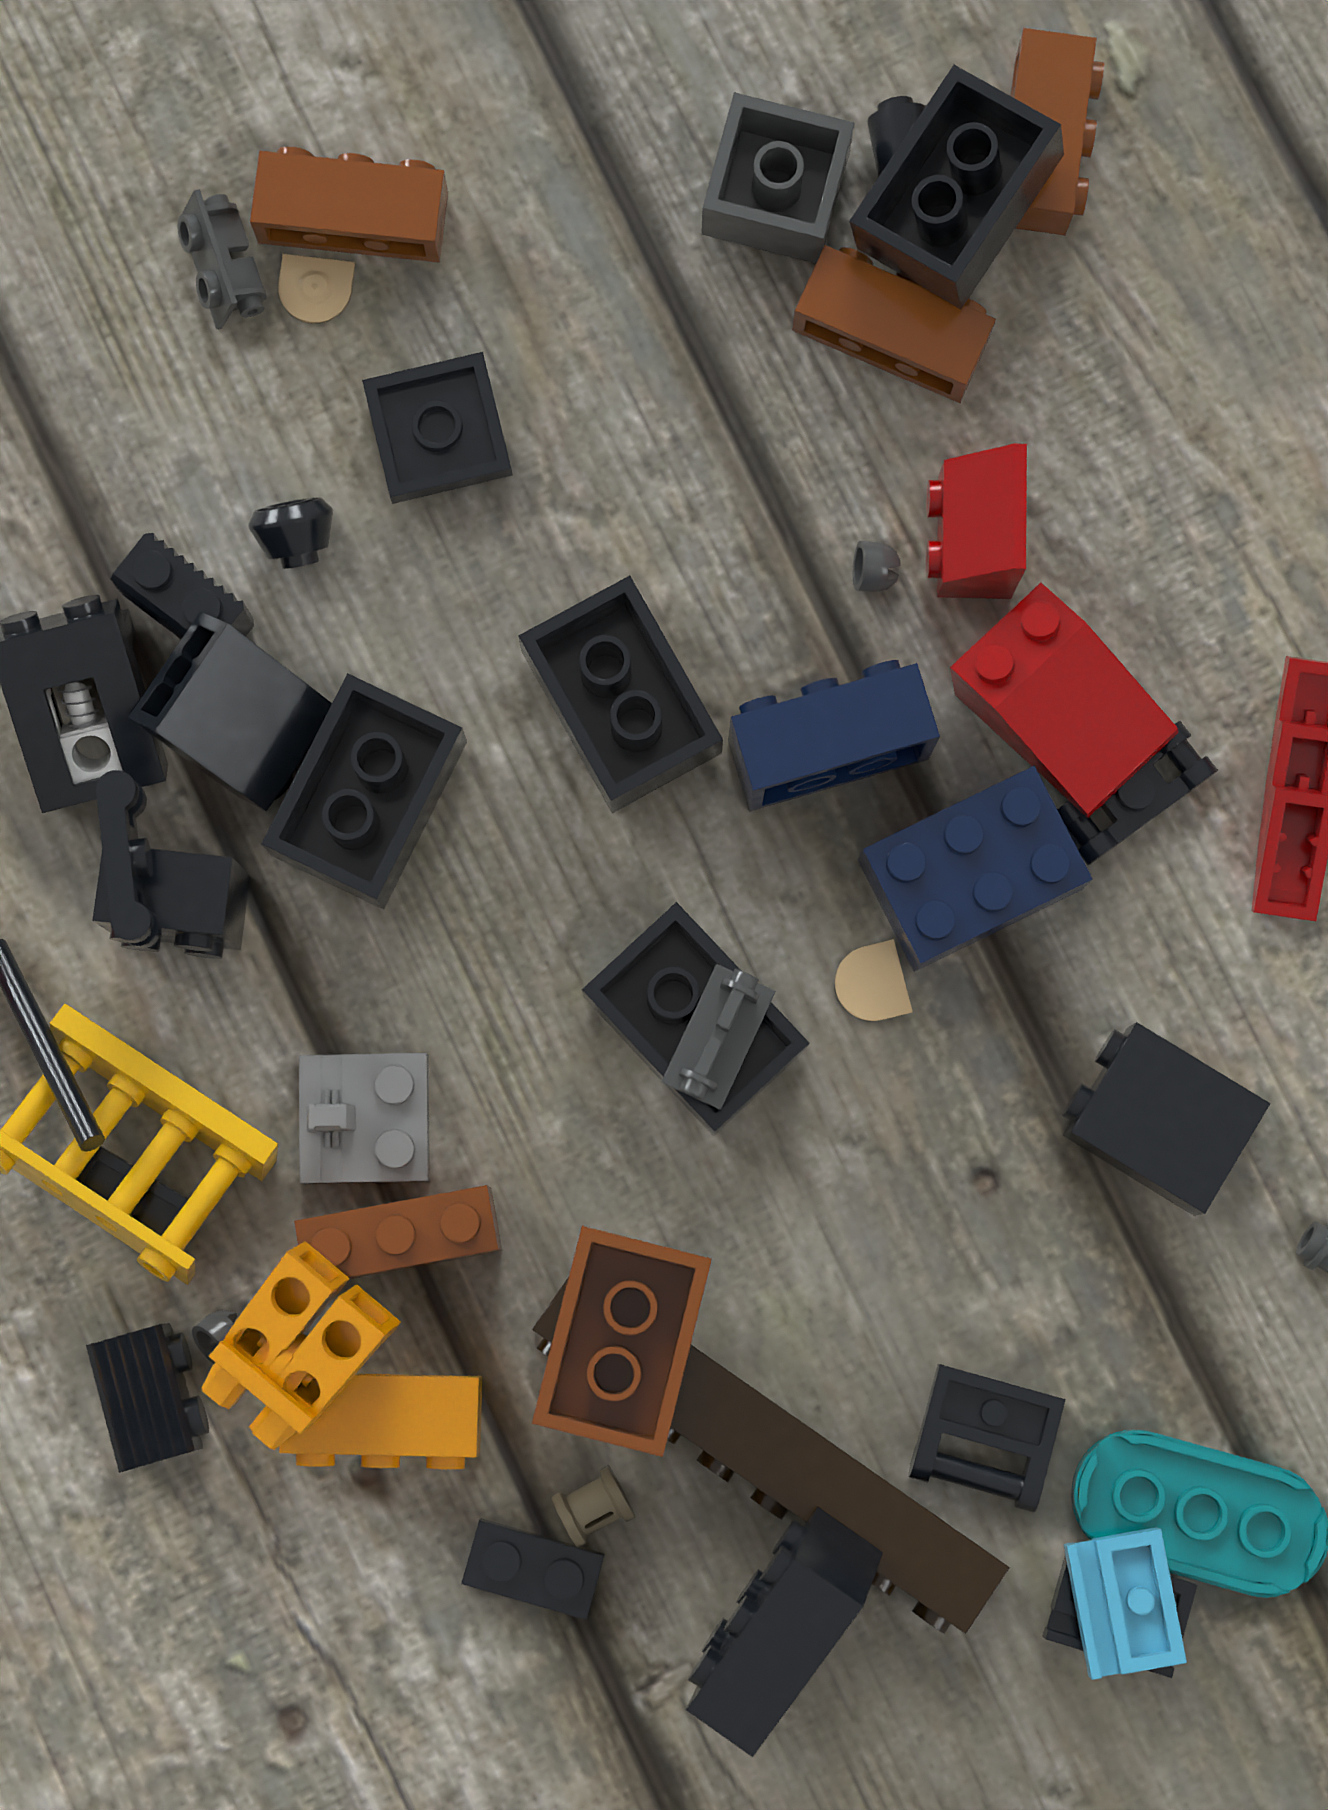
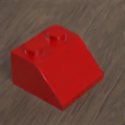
[926,443,1027,599]

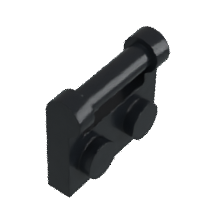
[908,1364,1066,1513]

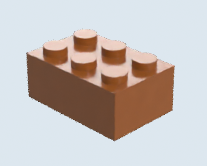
[532,1226,712,1457]

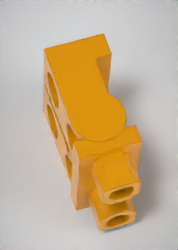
[201,1241,401,1450]

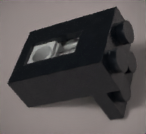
[0,595,168,813]

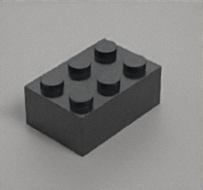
[849,64,1064,309]
[518,575,723,813]
[261,673,467,910]
[582,902,810,1136]
[686,1507,883,1757]

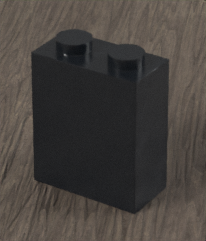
[128,612,332,812]
[1062,1022,1271,1216]

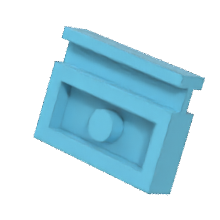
[1063,1527,1187,1680]

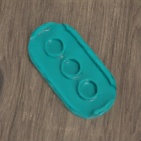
[1071,1429,1328,1598]

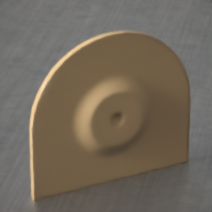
[278,254,355,323]
[835,939,913,1021]

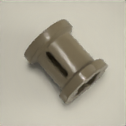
[551,1465,636,1547]

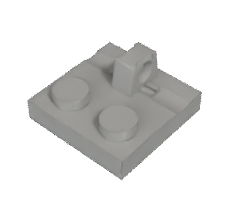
[299,1053,430,1184]

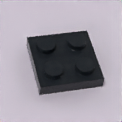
[362,352,513,504]

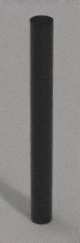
[0,939,105,1152]

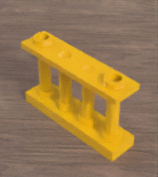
[0,1004,278,1285]

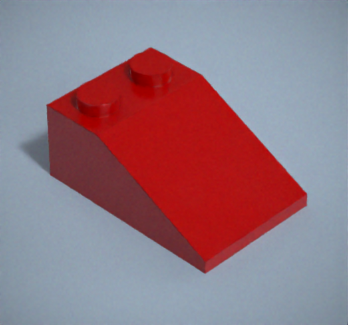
[950,582,1178,818]

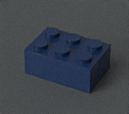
[728,660,940,812]
[858,766,1093,972]

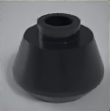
[248,497,333,569]

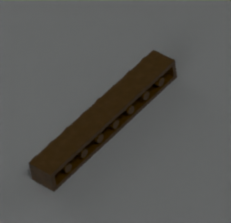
[532,1277,1010,1634]

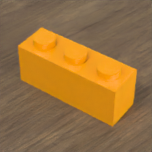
[279,1373,483,1469]

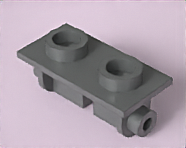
[177,189,267,330]
[661,964,776,1110]

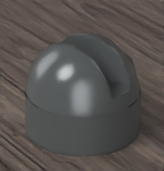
[853,541,901,592]
[192,1310,237,1364]

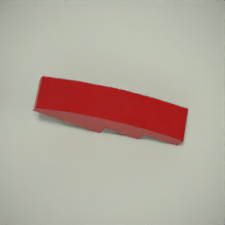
[1252,656,1328,922]

